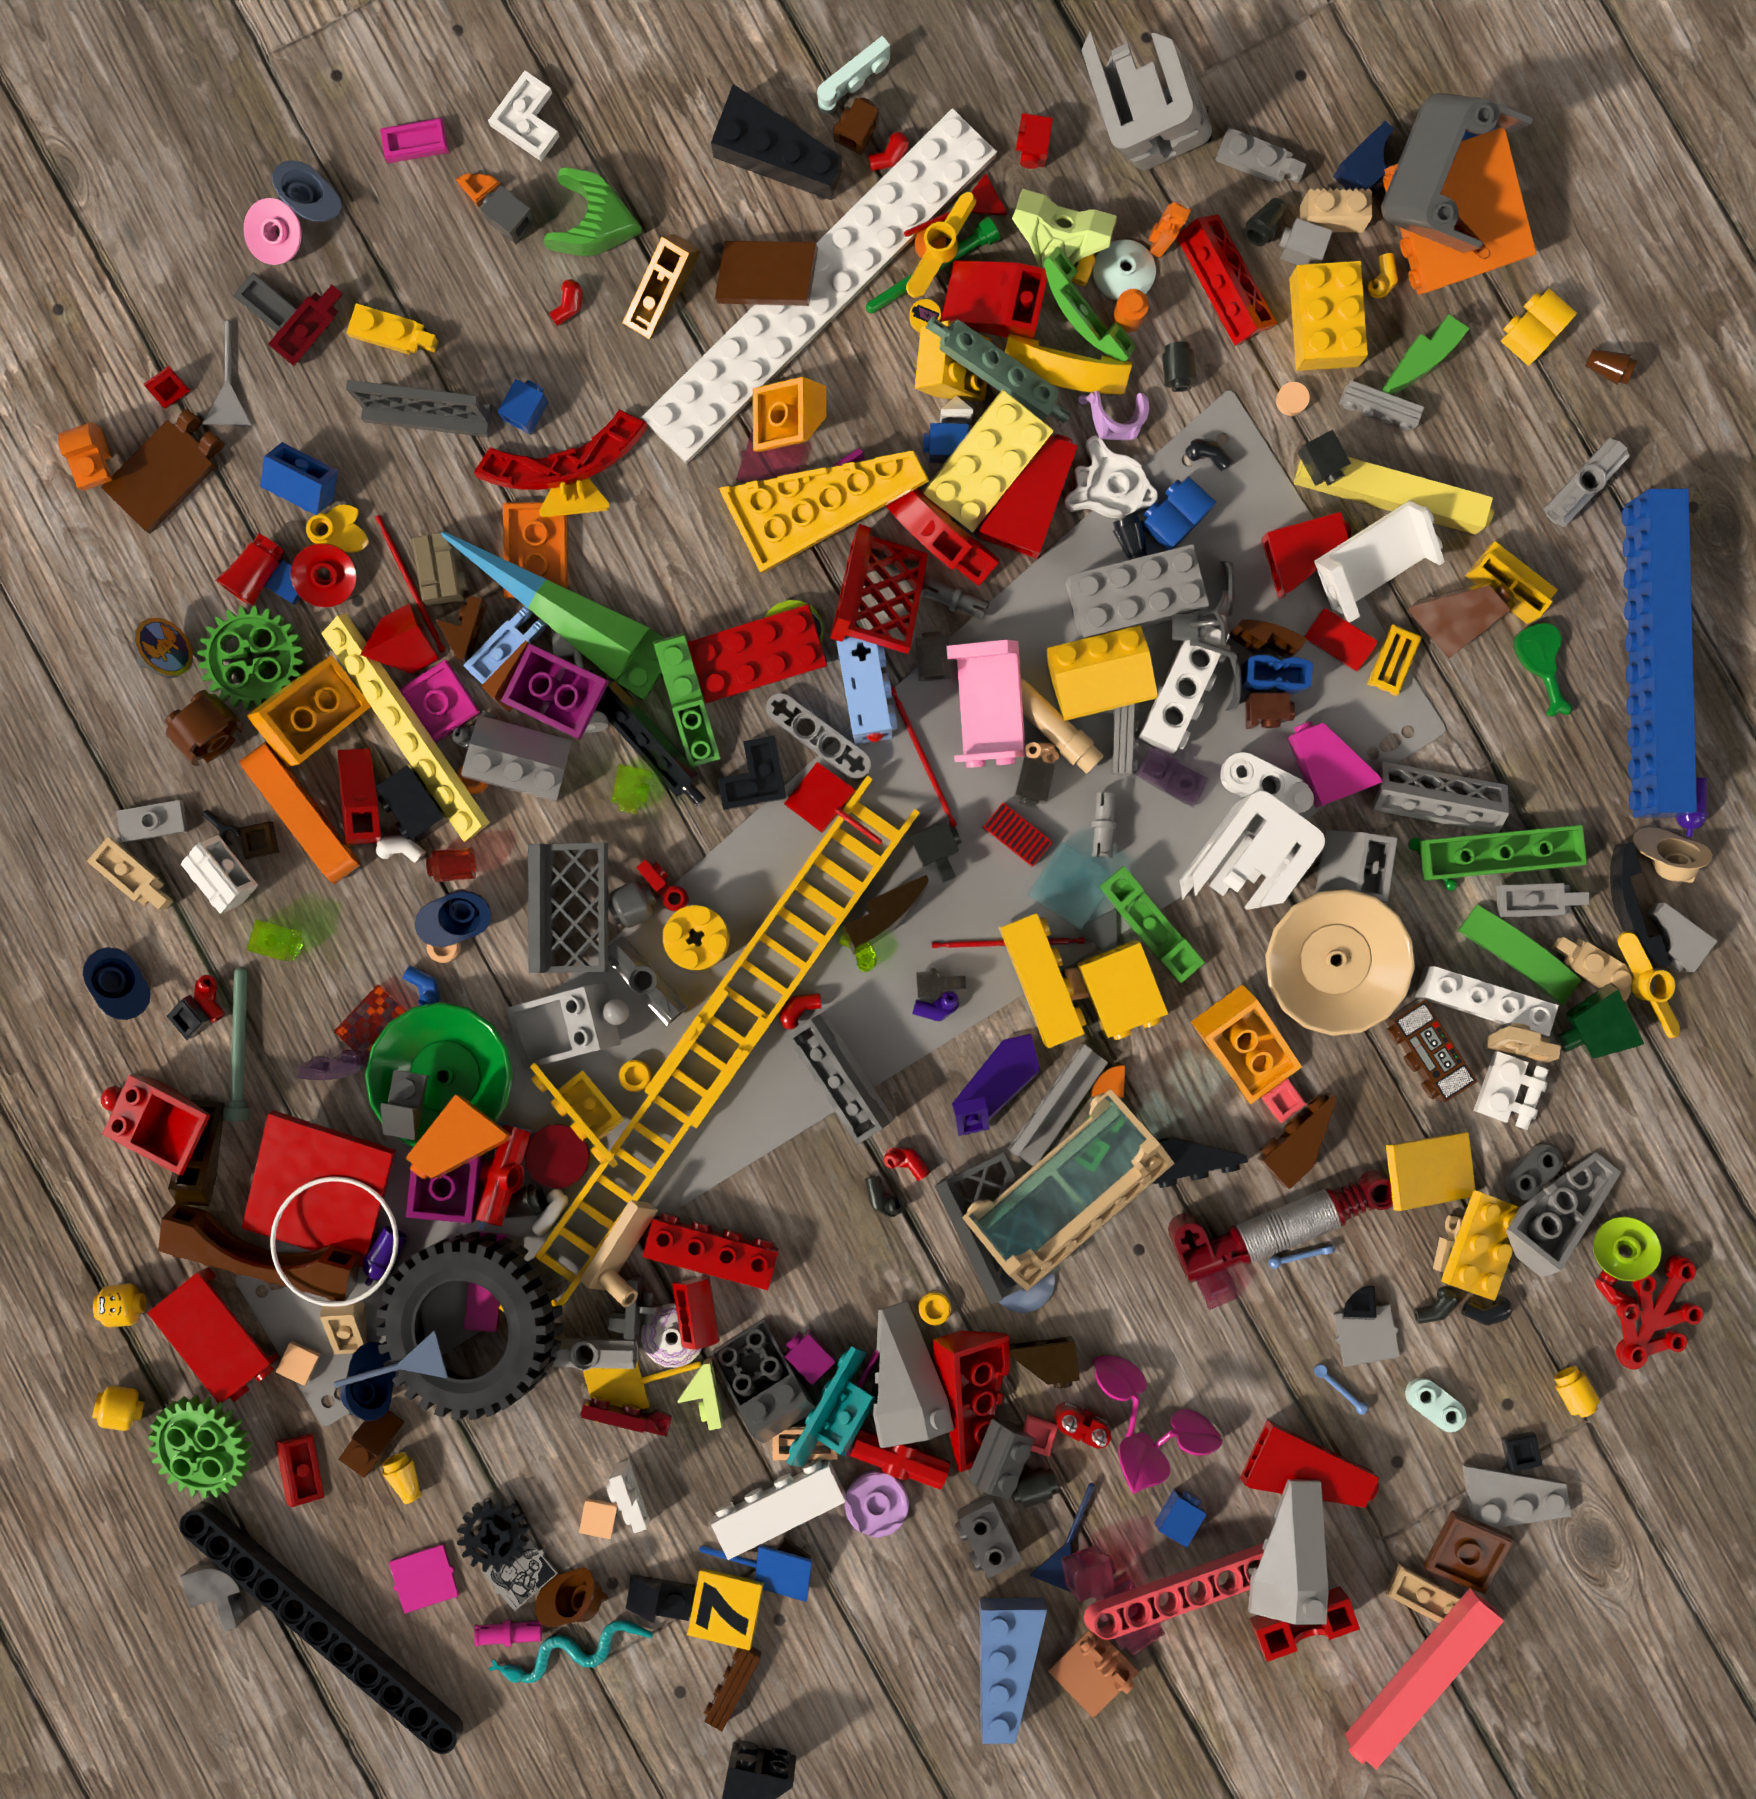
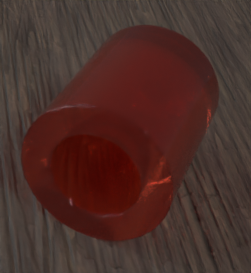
[426,847,476,882]

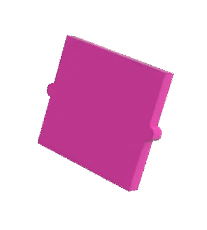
[389,1543,460,1614]

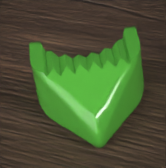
[544,168,642,257]

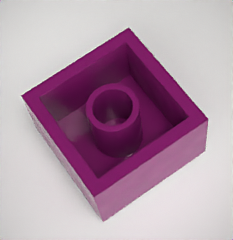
[406,1155,485,1224]

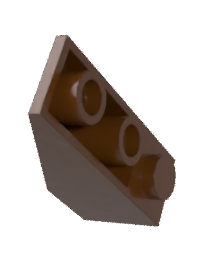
[1257,1093,1337,1189]

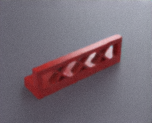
[1177,214,1277,346]

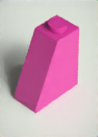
[1287,721,1382,808]

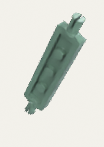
[926,316,1071,424]

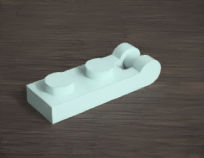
[817,36,890,114]

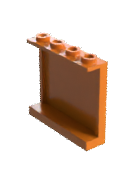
[1383,128,1537,295]

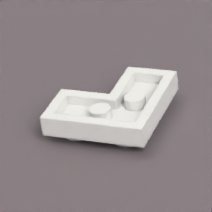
[488,71,560,162]
[607,1459,650,1534]

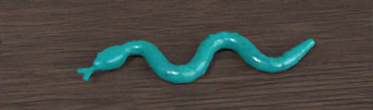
[489,1620,653,1683]

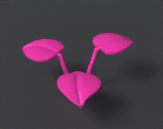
[1092,1356,1223,1494]

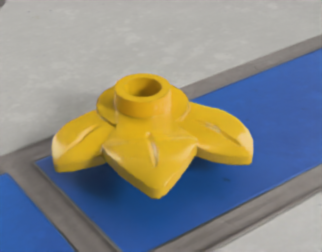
[306,504,369,553]

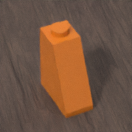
[406,1094,513,1180]

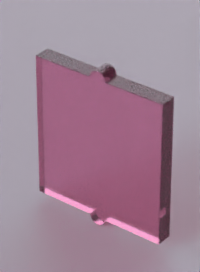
[736,430,805,483]

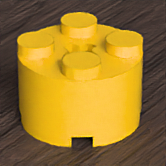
[663,905,730,970]

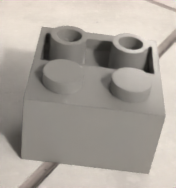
[1315,830,1397,903]

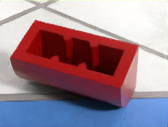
[672,1275,720,1350]

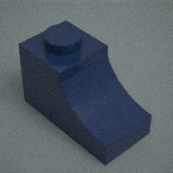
[1333,120,1394,198]

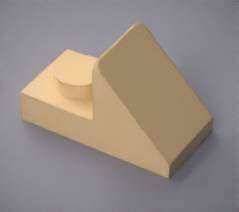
[320,1302,368,1354]

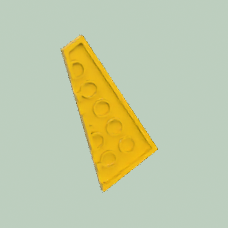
[719,450,929,574]

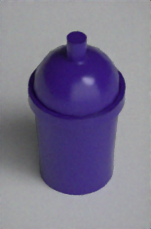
[1676,777,1709,837]
[363,1226,408,1286]

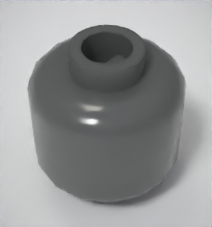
[608,881,657,928]

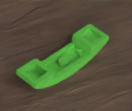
[1044,246,1137,362]
[1099,866,1205,983]
[1457,905,1581,1006]

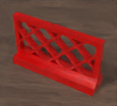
[830,524,928,654]

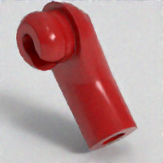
[868,132,909,171]
[548,279,583,326]
[194,974,225,1023]
[779,993,822,1030]
[1595,1270,1638,1313]

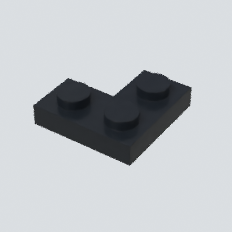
[717,735,787,811]

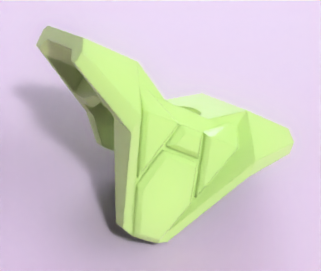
[1012,189,1117,268]

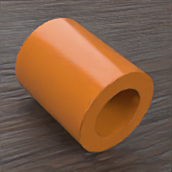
[1112,289,1149,333]

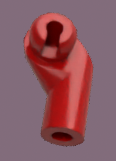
[883,1147,931,1181]

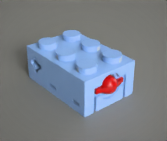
[836,637,898,745]

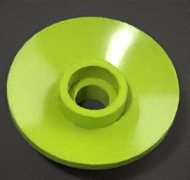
[1593,1217,1661,1281]

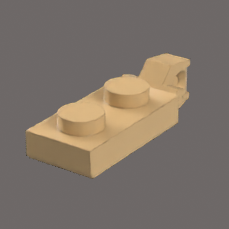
[87,837,173,911]
[1551,937,1634,1002]

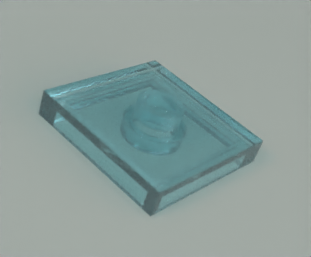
[1027,841,1112,930]

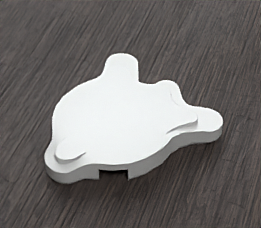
[1064,435,1158,518]

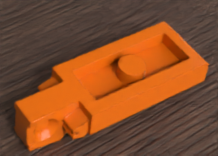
[1148,202,1191,258]

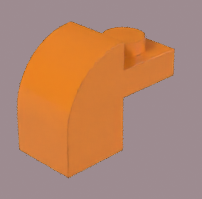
[58,422,112,491]

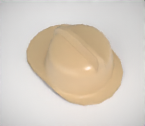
[1633,827,1713,883]

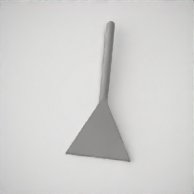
[202,320,252,426]

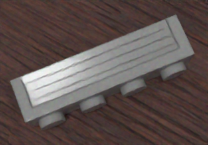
[1339,380,1424,431]
[1112,703,1139,776]

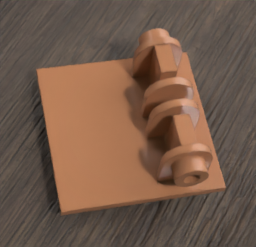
[1048,1629,1140,1718]

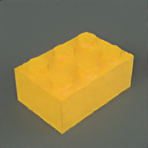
[1289,261,1368,371]

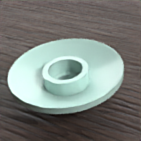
[1093,239,1156,301]

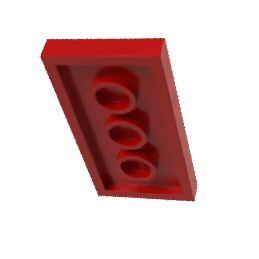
[687,604,828,704]

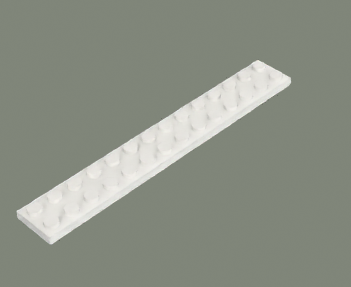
[641,108,997,464]

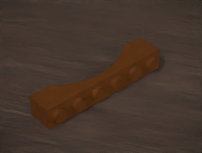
[158,1203,361,1301]

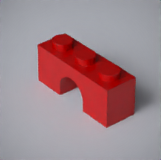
[1249,1586,1360,1662]

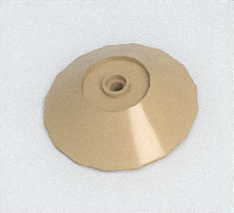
[1265,889,1415,1036]

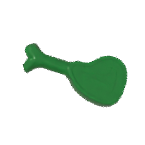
[1513,623,1573,717]

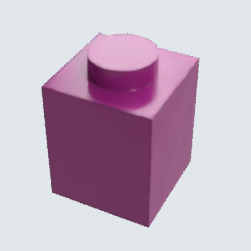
[785,1329,836,1385]

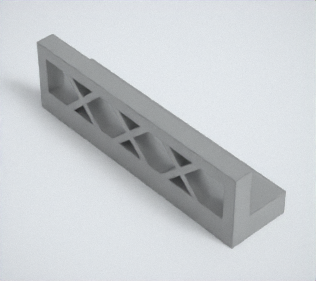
[1373,762,1510,833]
[1008,1044,1108,1167]

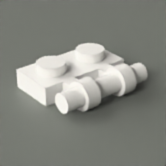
[1473,1051,1549,1130]

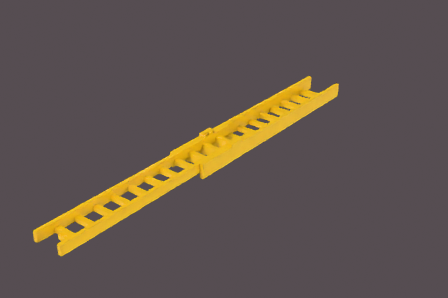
[498,775,920,1312]

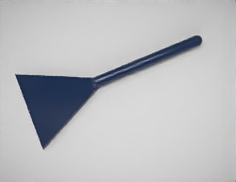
[1030,1483,1095,1594]

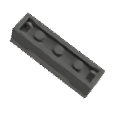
[786,1012,894,1145]

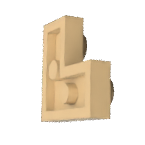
[1485,1023,1561,1063]

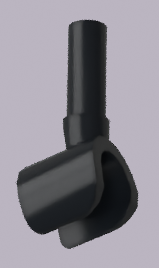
[202,809,240,845]

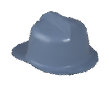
[272,160,342,222]

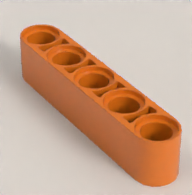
[239,742,361,885]

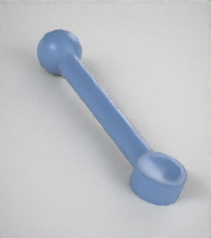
[1268,1245,1335,1269]
[1314,1364,1368,1415]

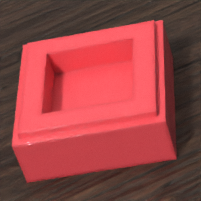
[1261,1078,1307,1123]
[1022,1414,1058,1457]

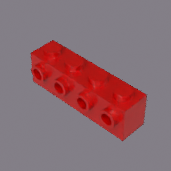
[642,1213,779,1291]

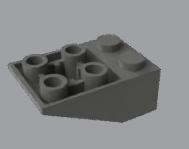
[710,1319,817,1443]

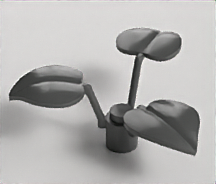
[1172,561,1242,711]

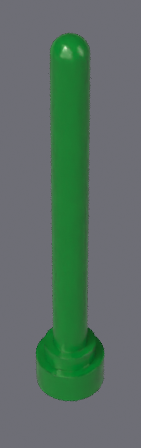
[865,217,1000,314]

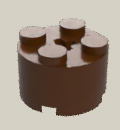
[165,690,244,766]

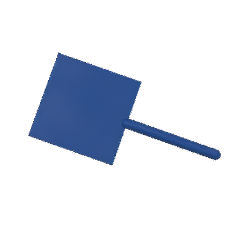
[699,1545,812,1602]

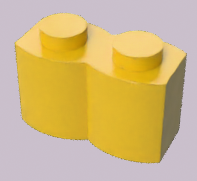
[1501,288,1577,366]

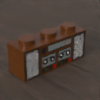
[1385,999,1478,1102]

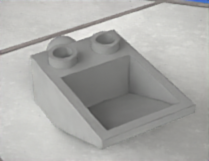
[507,982,629,1070]

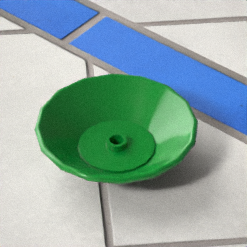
[365,1002,513,1147]

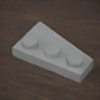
[1462,1464,1572,1528]

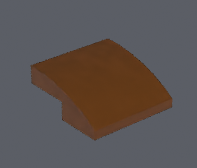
[1229,619,1307,659]

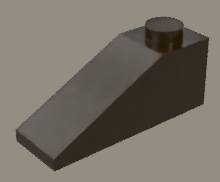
[168,1100,225,1207]

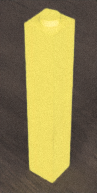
[1293,457,1494,535]

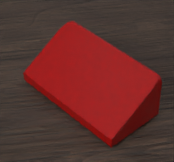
[1304,608,1378,672]
[275,1433,325,1507]

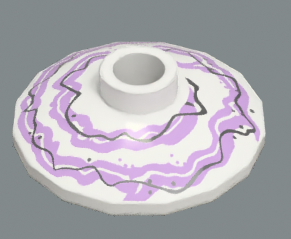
[641,1303,701,1368]

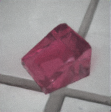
[1196,1269,1238,1310]

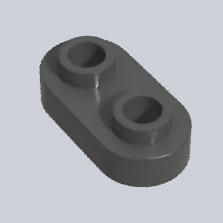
[1505,1144,1563,1200]

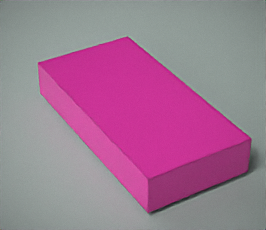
[380,118,449,163]

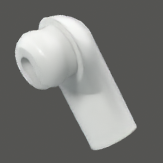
[376,834,426,864]

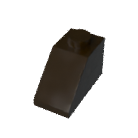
[1009,1336,1080,1388]

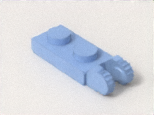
[463,606,547,684]

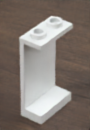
[1314,500,1445,623]

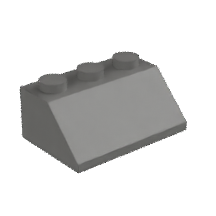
[461,715,572,802]

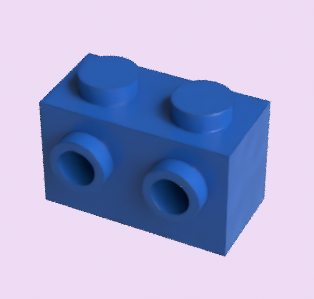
[260,442,338,515]

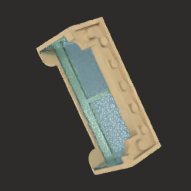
[962,1089,1175,1291]

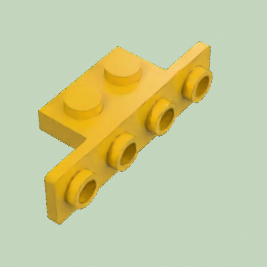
[530,1063,624,1168]

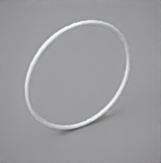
[270,1177,399,1306]

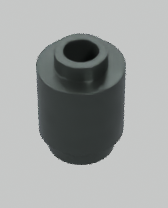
[1162,341,1197,392]
[1012,1467,1059,1509]

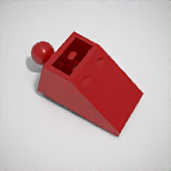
[100,1075,210,1175]

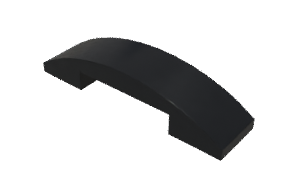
[1610,842,1671,968]

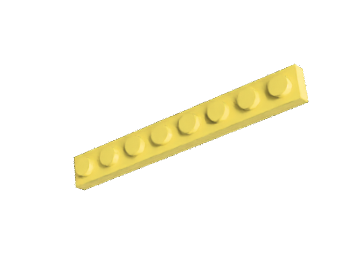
[321,613,490,842]

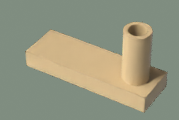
[580,1200,658,1307]

